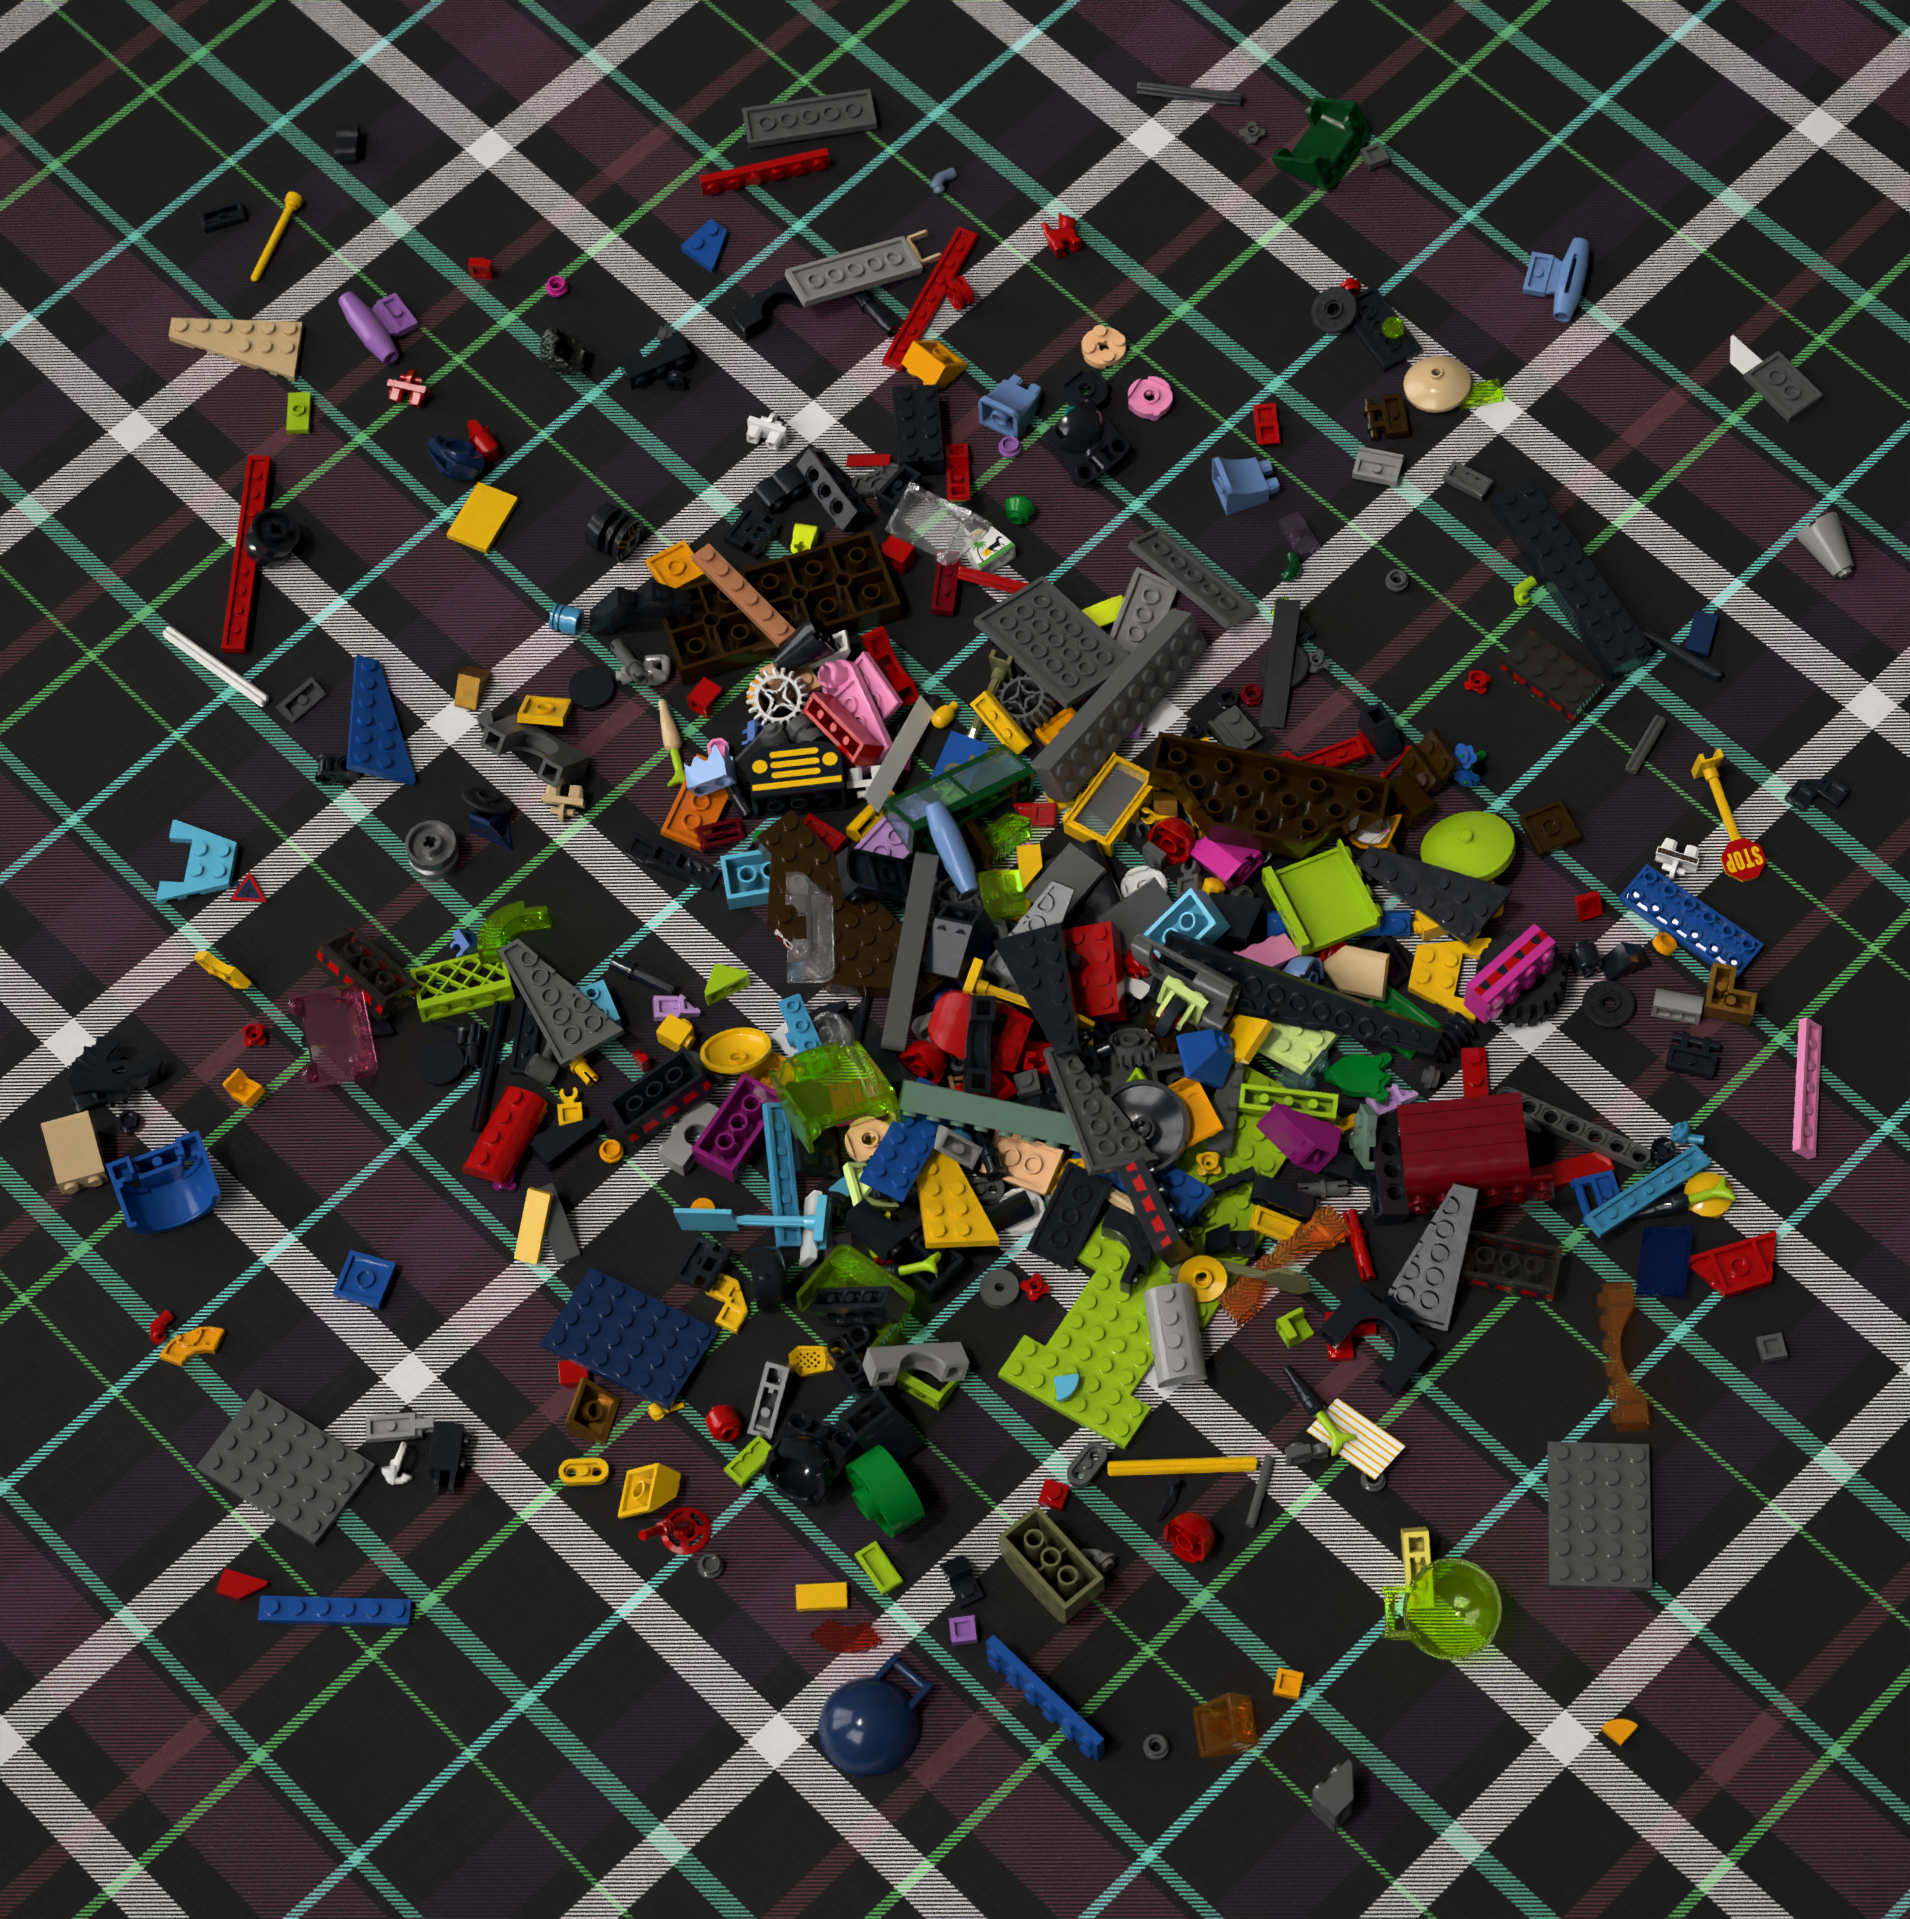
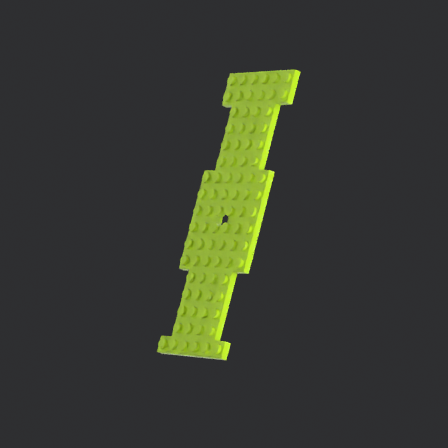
[998,1061,1341,1450]

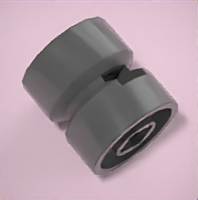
[784,714,827,743]

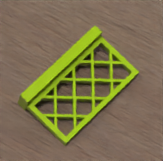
[410,947,515,1023]

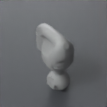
[616,654,671,686]

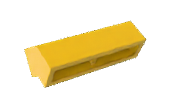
[846,790,895,843]

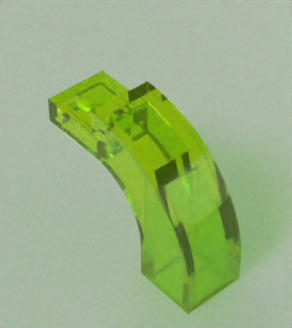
[477,901,551,964]

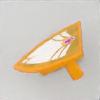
[1348,814,1402,853]

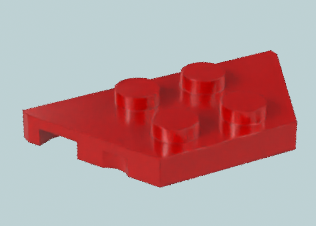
[1685,1231,1777,1298]

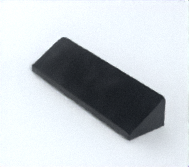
[952,1190,1036,1252]

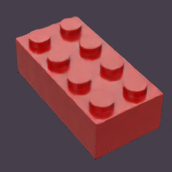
[1065,921,1127,1023]

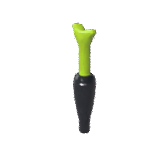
[1632,1175,1736,1220]
[847,1252,941,1287]
[1283,1366,1356,1456]

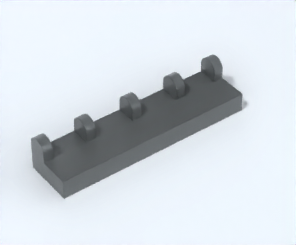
[1206,1062,1245,1157]

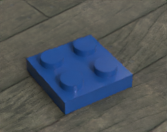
[333,1250,397,1310]

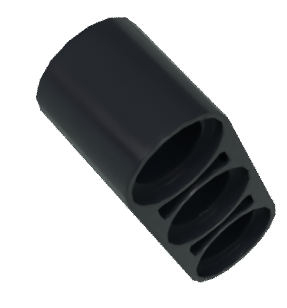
[1249,1175,1319,1226]

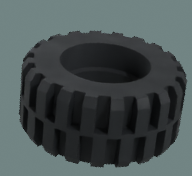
[1475,932,1568,1027]

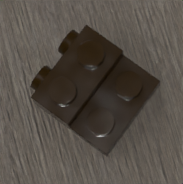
[1400,729,1461,796]

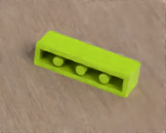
[1238,1083,1339,1123]

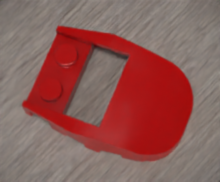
[928,990,1034,1073]

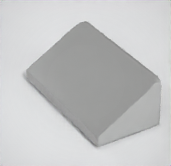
[934,1124,984,1170]

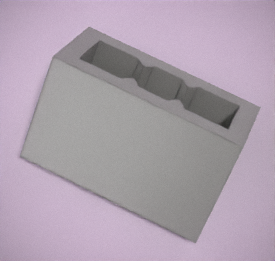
[1651,988,1704,1025]

